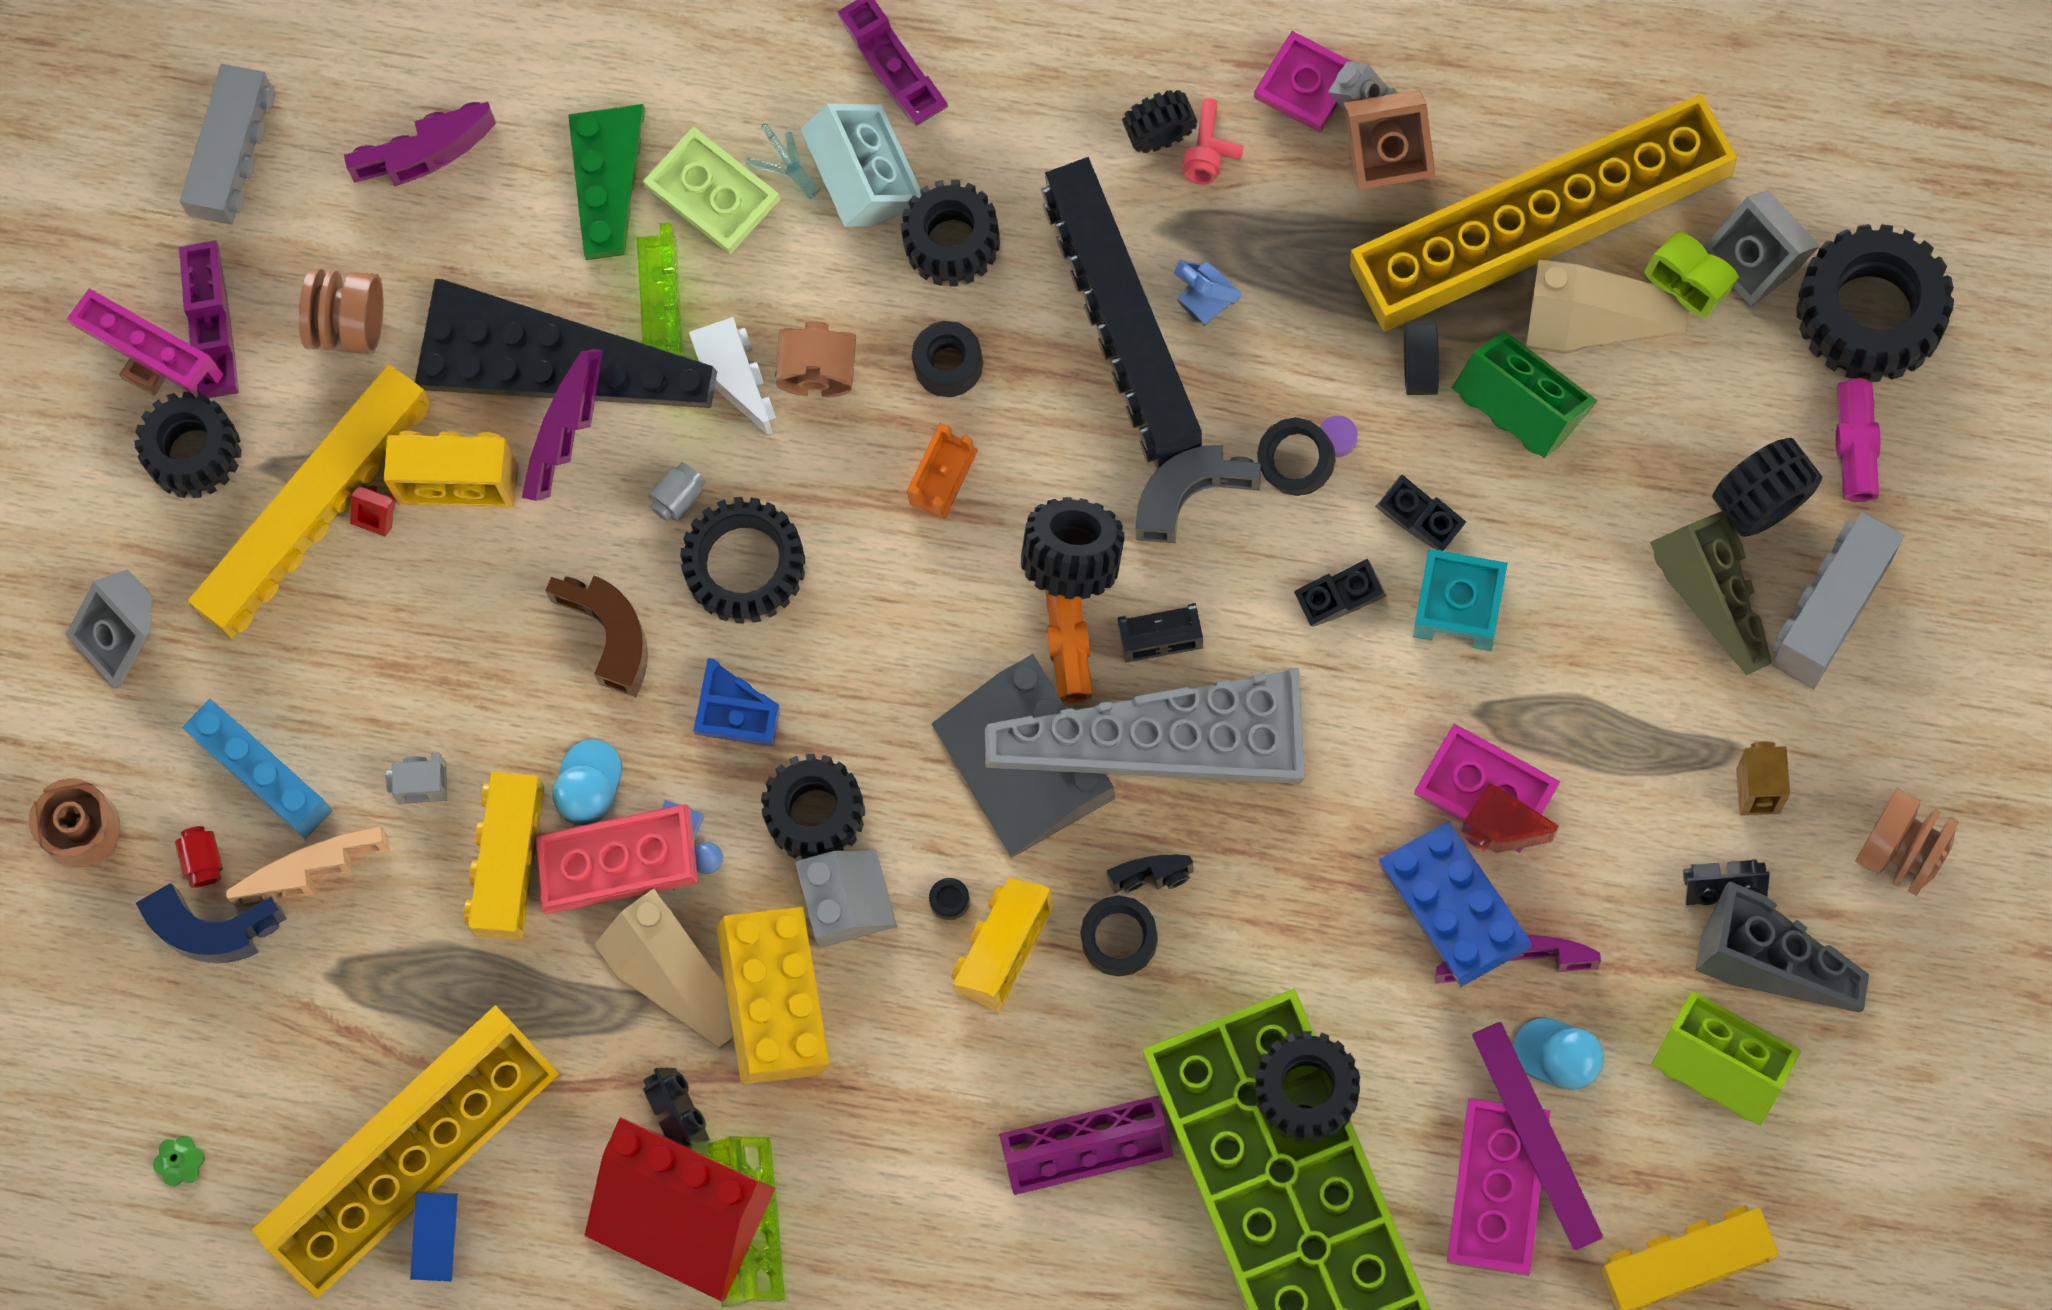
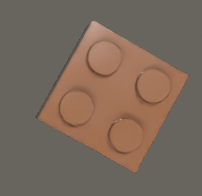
[1344,90,1436,190]

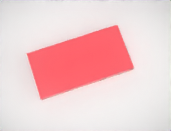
[535,804,698,915]

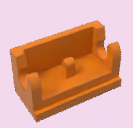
[907,422,978,519]

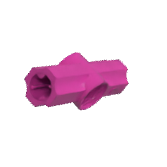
[1835,379,1881,502]

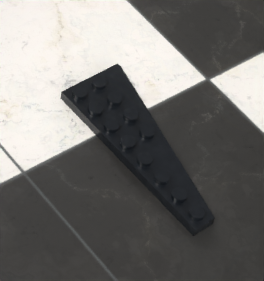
[415,279,717,408]

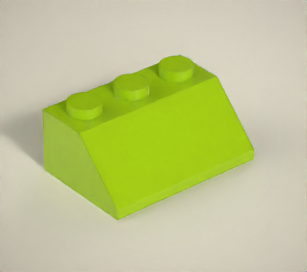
[1651,990,1802,1126]

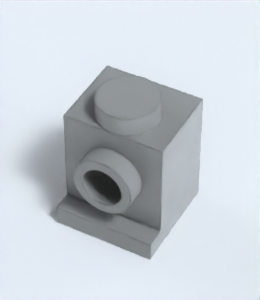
[1328,62,1398,111]
[386,752,447,804]

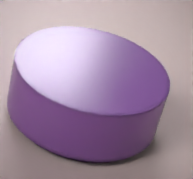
[1320,416,1358,457]

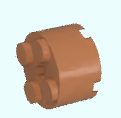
[775,321,856,397]
[29,778,120,867]

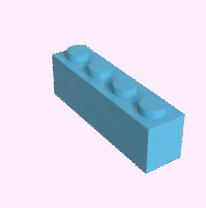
[182,699,333,840]

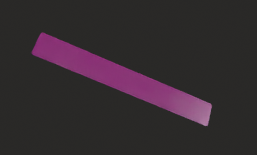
[1472,1022,1603,1250]

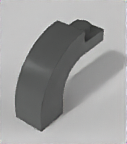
[1135,445,1261,544]

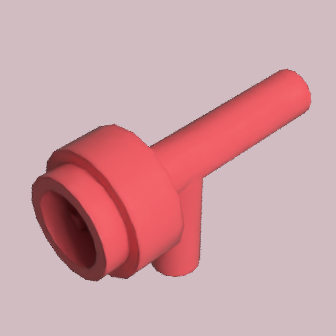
[1182,98,1243,185]

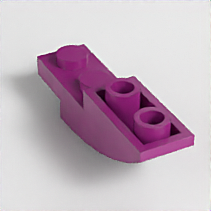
[344,102,496,187]

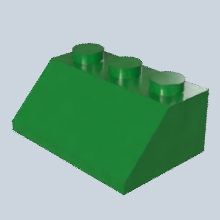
[1451,331,1598,458]

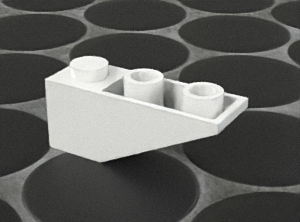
[689,317,776,435]

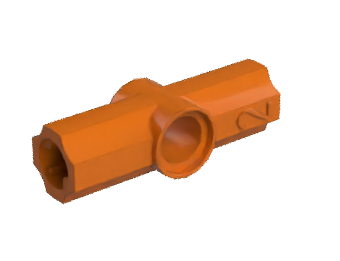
[1045,590,1092,703]

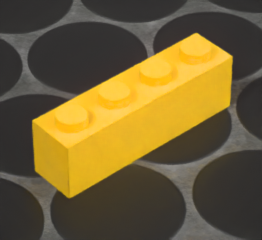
[463,771,544,941]
[1601,1205,1779,1310]

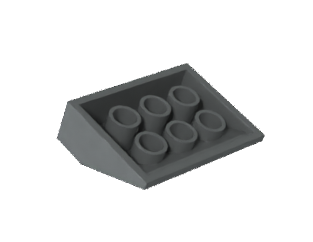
[932,654,1115,858]

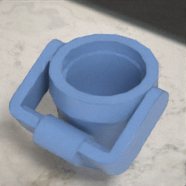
[1174,260,1241,326]

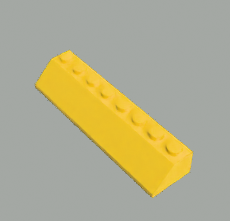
[252,1005,559,1300]

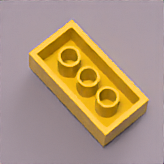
[716,906,830,1085]

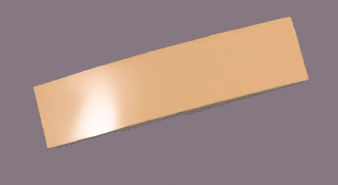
[226,826,390,907]

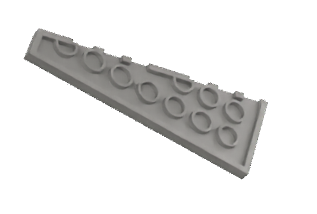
[985,668,1304,784]

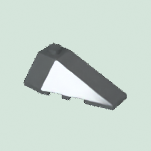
[1695,882,1869,1013]

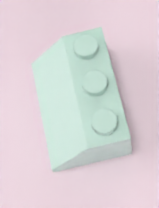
[800,104,921,227]

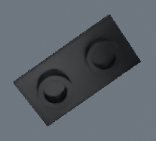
[1683,859,1770,905]
[643,1068,710,1148]

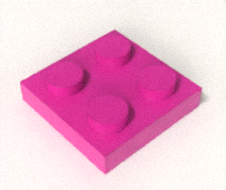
[1254,31,1352,133]

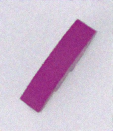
[179,240,239,398]
[521,349,603,501]

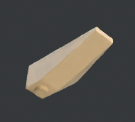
[1526,259,1689,354]
[594,888,734,1049]

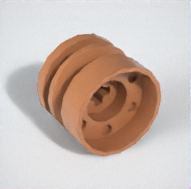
[299,268,384,354]
[1855,788,1959,896]

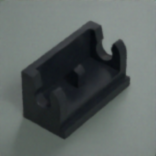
[1117,603,1203,663]

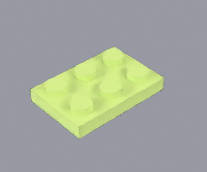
[643,126,781,255]

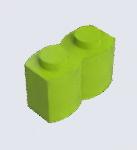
[1644,231,1739,318]

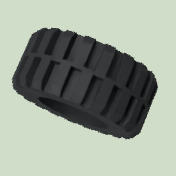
[1796,224,1954,382]

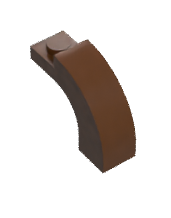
[545,575,648,697]

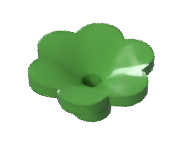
[153,1136,205,1187]

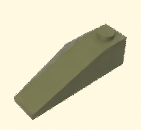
[1650,511,1772,675]

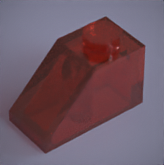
[1462,782,1559,853]

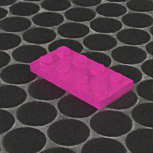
[1446,1098,1551,1276]

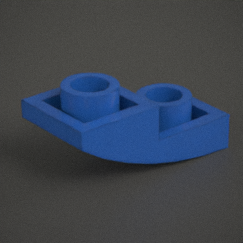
[410,1191,458,1282]

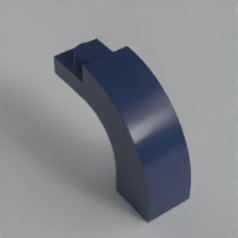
[136,883,287,963]

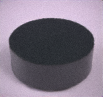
[929,878,970,920]

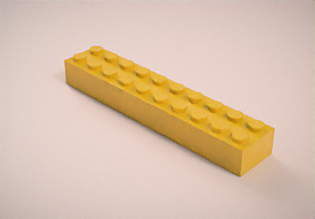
[1350,93,1737,333]

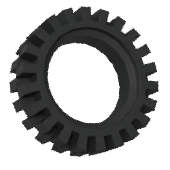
[680,497,806,624]

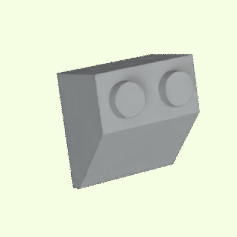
[1703,190,1820,306]
[795,850,897,948]

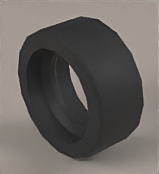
[1404,321,1439,395]
[1257,417,1336,496]
[1080,895,1158,977]

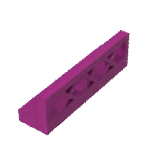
[999,1095,1173,1195]

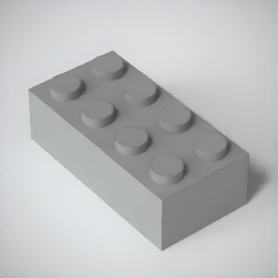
[1771,511,1905,689]

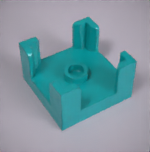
[1413,549,1508,651]

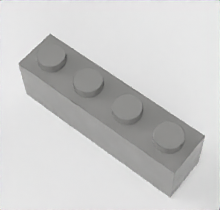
[180,64,275,225]

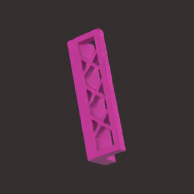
[67,288,223,393]

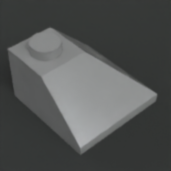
[66,569,153,688]

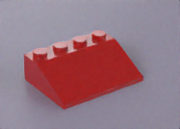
[584,1117,776,1302]

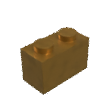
[1736,741,1790,815]

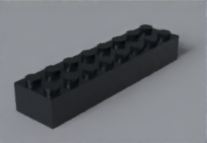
[1041,157,1202,469]

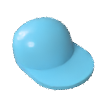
[552,740,622,825]
[1514,1018,1604,1090]

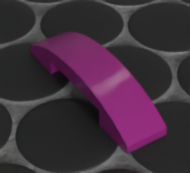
[837,0,948,126]
[1435,935,1601,984]

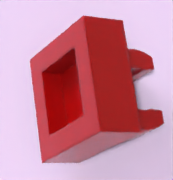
[350,485,395,537]

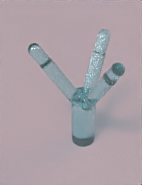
[746,123,821,199]

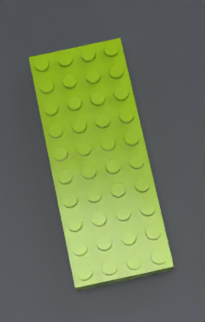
[1142,988,1431,1310]

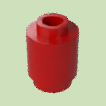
[175,826,223,888]

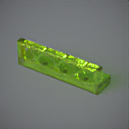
[637,222,683,356]
[707,1136,785,1307]

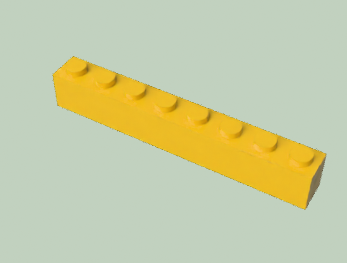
[187,363,431,639]

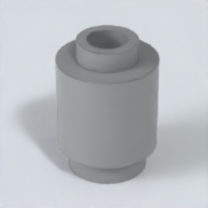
[648,462,705,522]

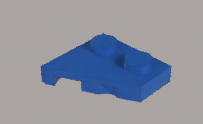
[693,658,780,747]

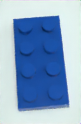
[1379,821,1532,987]

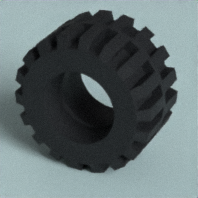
[901,179,1000,287]
[134,391,242,498]
[1712,438,1823,537]
[1021,497,1125,599]
[761,754,865,859]
[1255,1031,1360,1143]

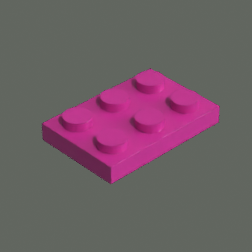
[1414,723,1560,853]

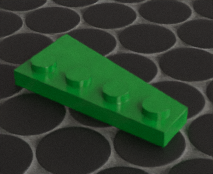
[568,104,645,260]

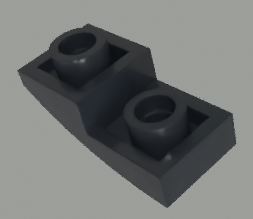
[1375,475,1466,551]
[1294,559,1387,627]
[1106,854,1194,893]

